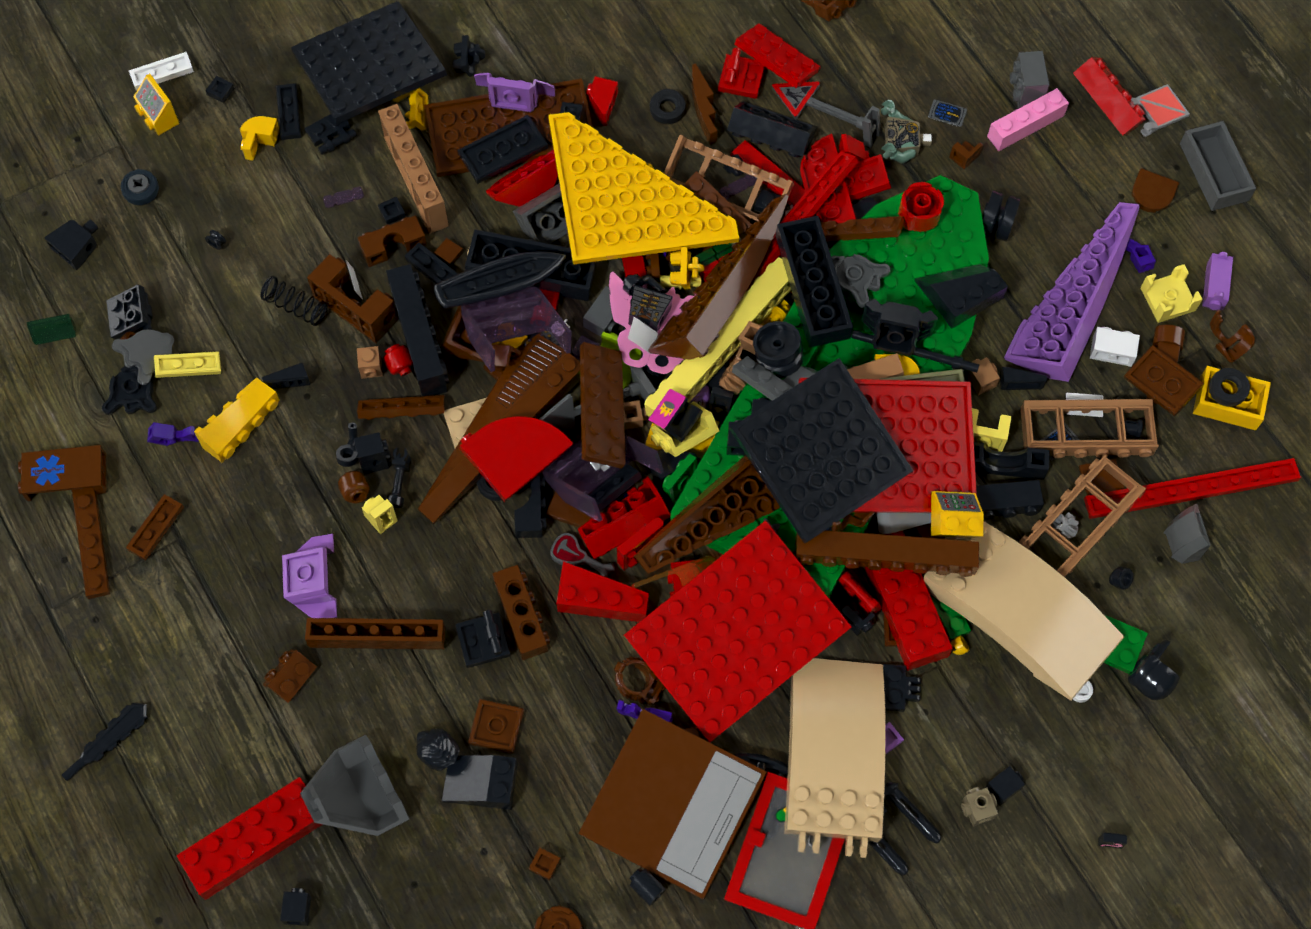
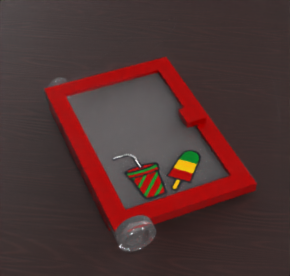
[724,772,845,929]

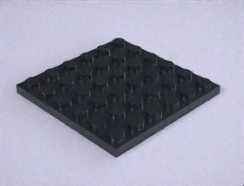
[291,1,447,124]
[729,358,913,544]

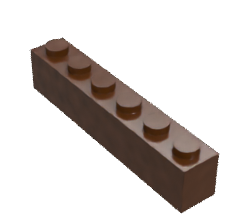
[305,618,445,650]

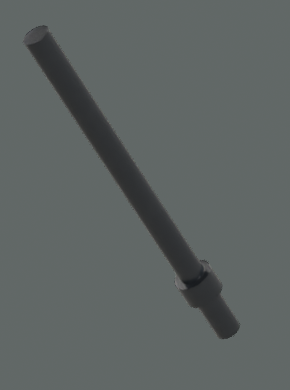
[851,330,980,373]

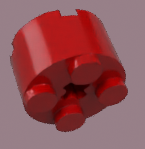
[898,182,944,232]

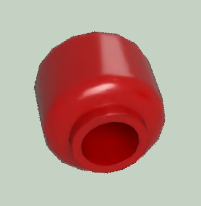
[383,344,413,377]

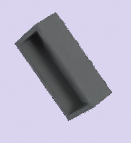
[1180,121,1256,211]

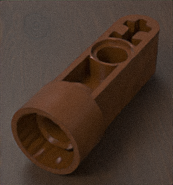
[1146,325,1185,405]

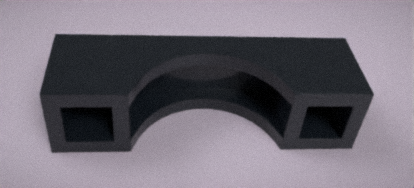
[974,442,1050,480]
[514,473,546,538]

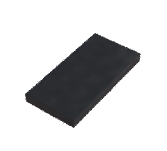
[457,115,548,184]

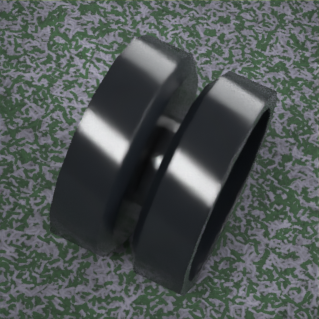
[982,190,1021,242]
[753,321,804,378]

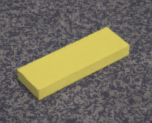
[154,352,221,378]

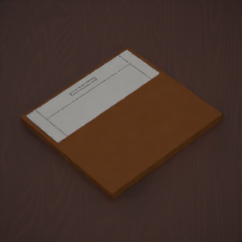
[578,709,767,900]

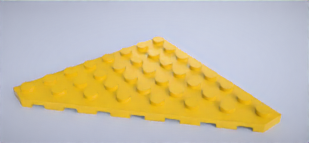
[548,112,739,265]

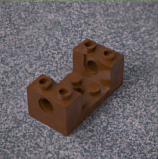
[307,254,398,343]

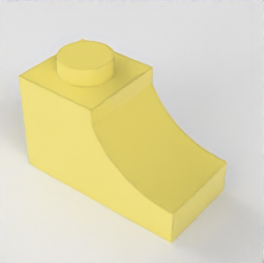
[362,495,398,534]

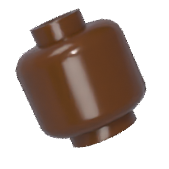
[338,471,370,503]

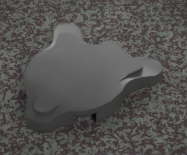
[831,254,890,308]
[112,329,174,385]

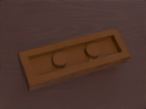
[126,494,184,561]

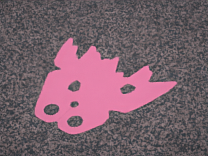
[609,272,695,374]

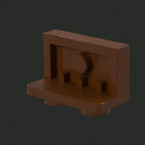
[263,649,317,703]

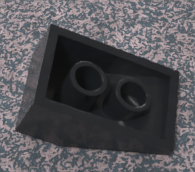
[442,755,518,810]

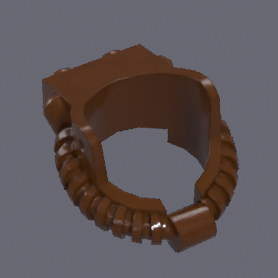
[614,656,665,705]

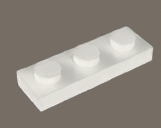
[129,52,194,91]

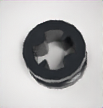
[205,230,226,250]

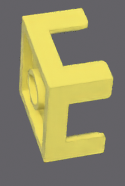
[1141,264,1202,323]
[972,408,1011,452]

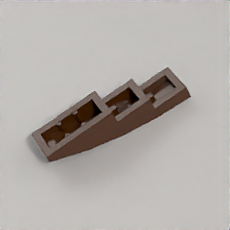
[692,63,717,145]

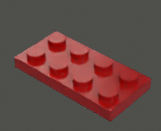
[734,24,820,88]

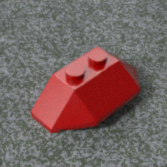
[486,150,558,207]

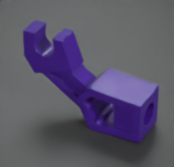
[1125,238,1156,274]
[147,422,203,446]
[617,700,673,723]

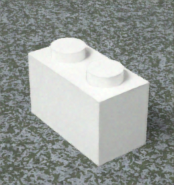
[1090,327,1140,367]

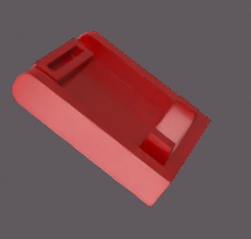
[617,518,664,571]

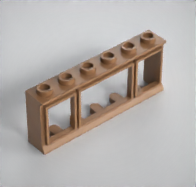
[378,104,448,234]
[664,135,795,222]
[1020,399,1159,458]
[1018,455,1146,578]

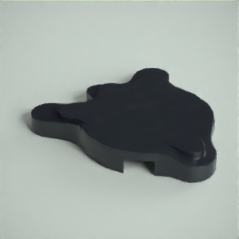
[102,365,157,415]

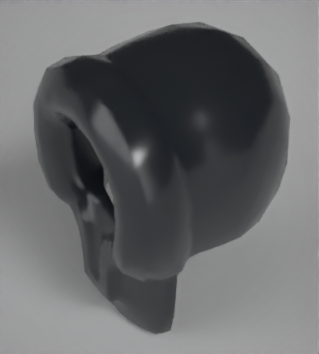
[1127,640,1180,700]

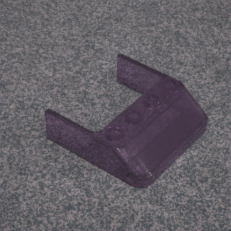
[461,287,572,372]
[542,435,664,522]

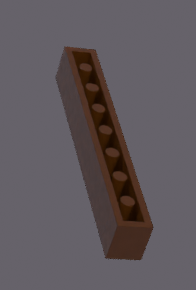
[795,530,979,577]

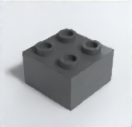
[1010,51,1049,109]

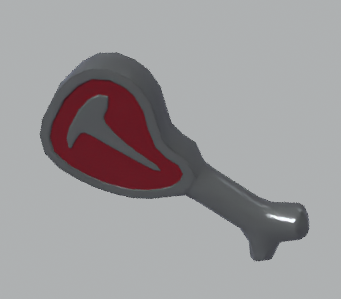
[550,533,615,578]

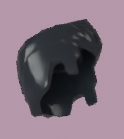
[416,728,460,771]

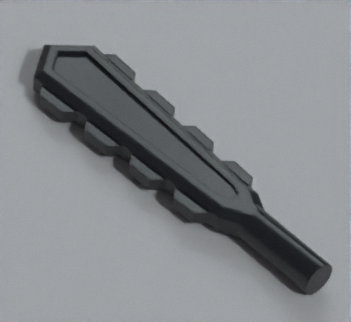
[61,703,147,781]

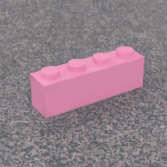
[987,89,1069,151]

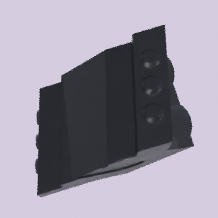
[861,299,938,356]

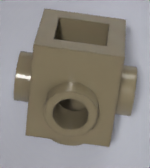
[961,787,998,826]

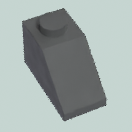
[583,286,617,337]

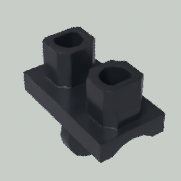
[453,35,485,77]

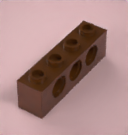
[492,565,550,660]

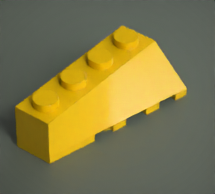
[194,377,280,463]

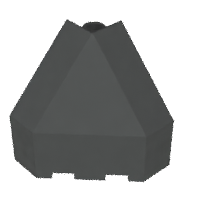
[300,735,409,836]

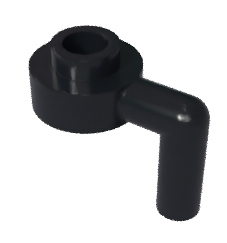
[623,274,665,296]
[336,422,358,467]

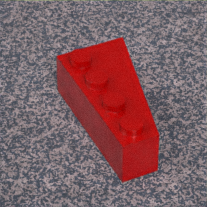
[1073,57,1146,136]
[578,476,671,559]
[556,561,649,622]

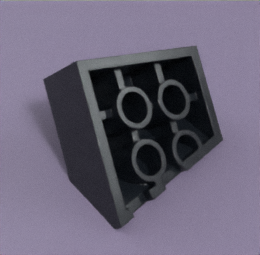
[914,264,1008,329]

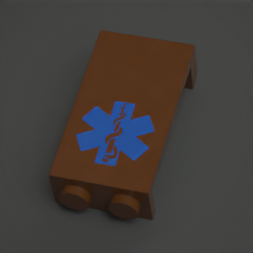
[18,445,106,501]

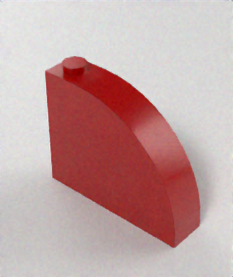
[459,416,573,502]

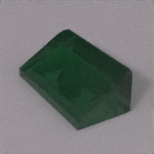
[27,314,76,345]

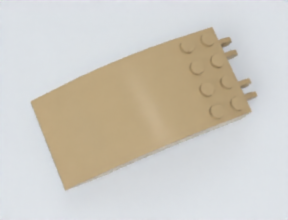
[924,521,1124,701]
[784,658,885,858]

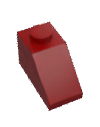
[587,76,618,126]
[838,134,869,161]

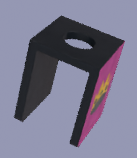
[648,389,703,442]

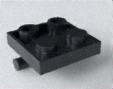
[106,285,153,339]
[455,610,511,668]

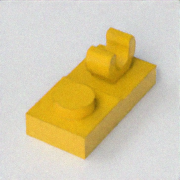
[405,88,428,131]

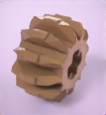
[719,358,747,395]

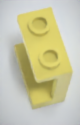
[651,402,719,457]

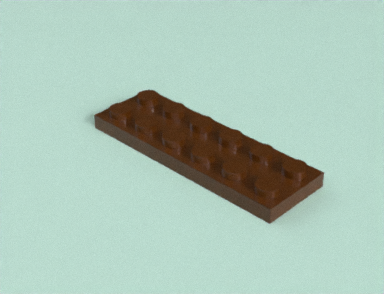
[580,342,625,468]

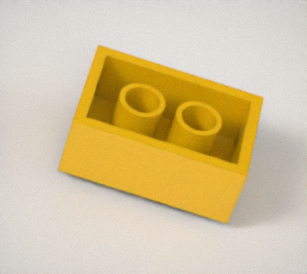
[1193,366,1271,430]

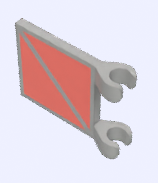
[1131,84,1190,137]

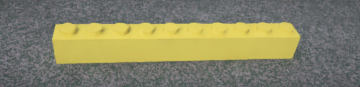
[644,257,791,417]

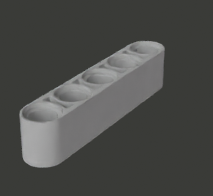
[877,513,931,534]

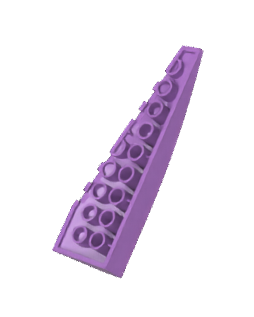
[1004,202,1140,382]

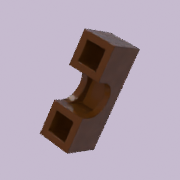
[357,216,427,267]

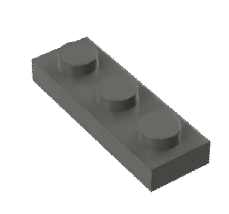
[732,356,793,401]

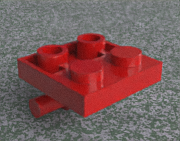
[718,48,765,99]

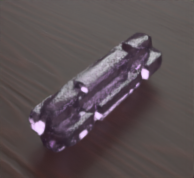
[719,174,757,199]
[323,187,364,208]

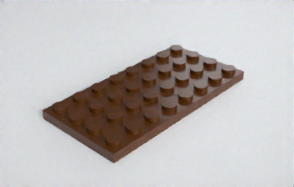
[424,79,593,177]

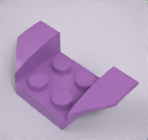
[474,73,555,112]
[282,534,337,618]

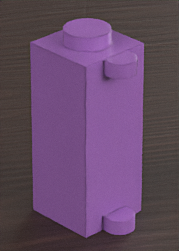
[1202,252,1233,310]

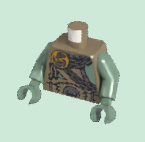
[881,100,931,164]

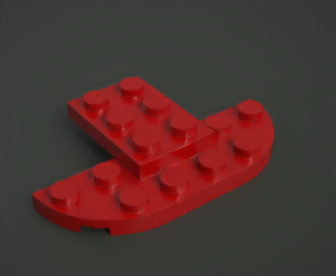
[800,134,891,223]

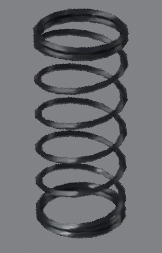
[260,276,328,326]

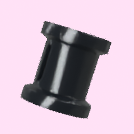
[1116,419,1143,438]

